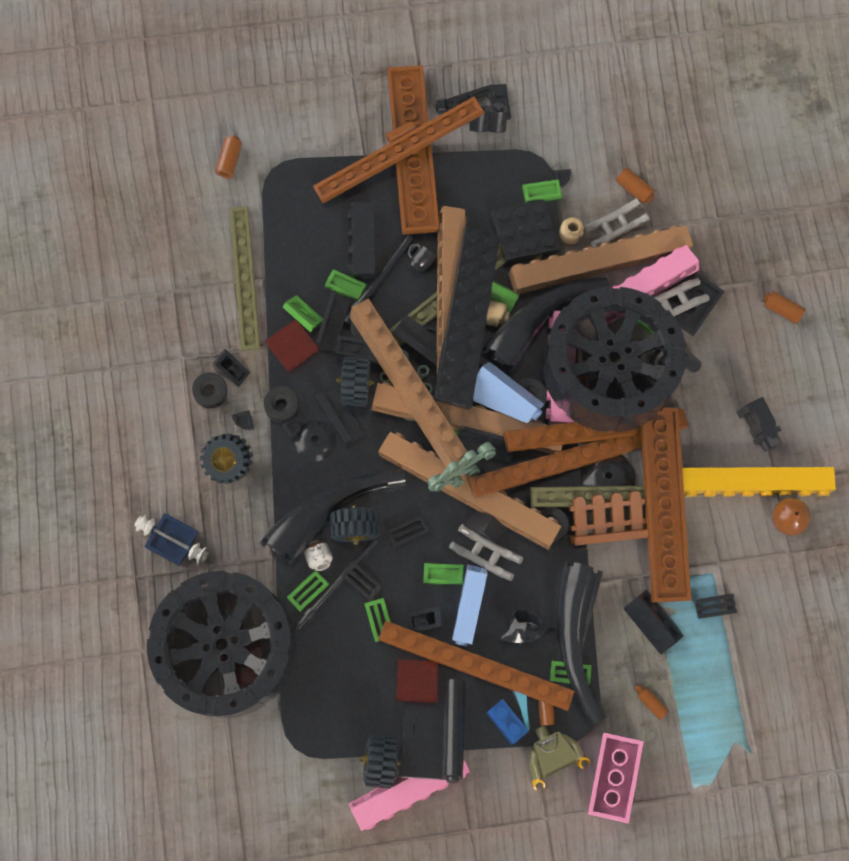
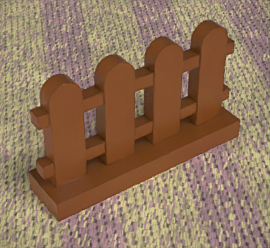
[569,491,649,545]

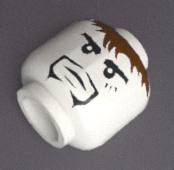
[304,540,333,571]

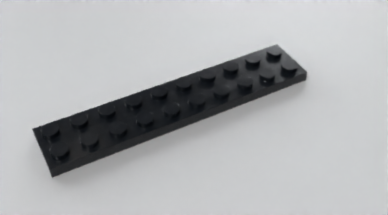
[433,225,501,410]

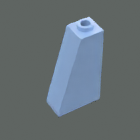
[473,362,544,423]
[452,564,487,646]

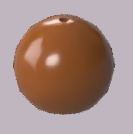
[772,498,811,536]

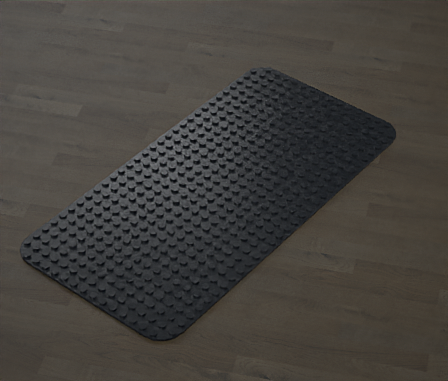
[262,149,601,759]

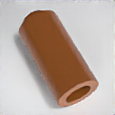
[215,135,242,179]
[615,167,656,204]
[762,290,806,325]

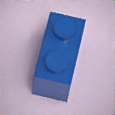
[486,699,529,745]

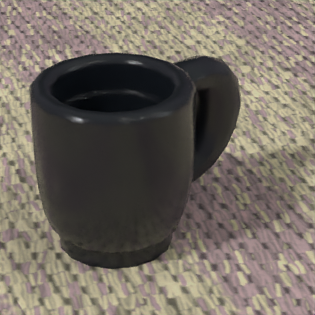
[407,243,437,273]

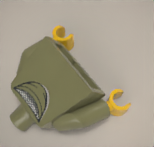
[529,726,590,790]

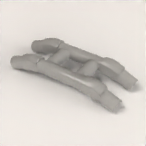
[584,198,650,248]
[648,278,709,328]
[449,524,523,581]

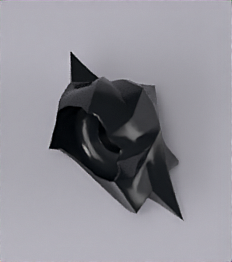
[500,609,556,646]

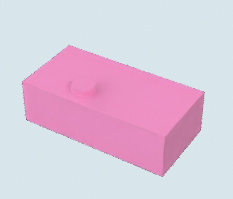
[588,733,644,824]

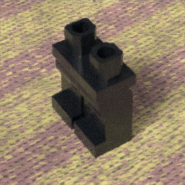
[736,397,782,452]

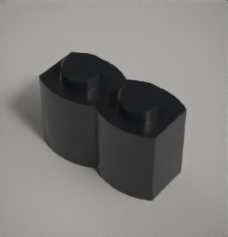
[469,102,507,133]

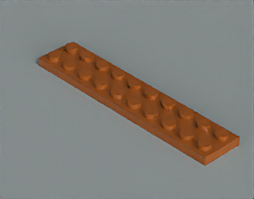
[387,65,440,234]
[640,408,691,602]

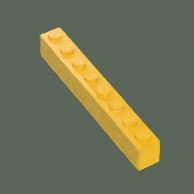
[682,467,836,497]

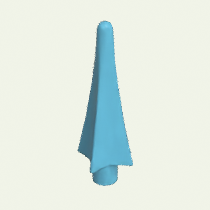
[514,691,530,730]

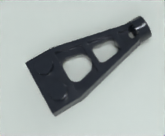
[436,84,511,120]

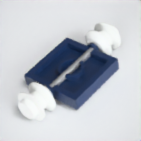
[135,513,209,567]

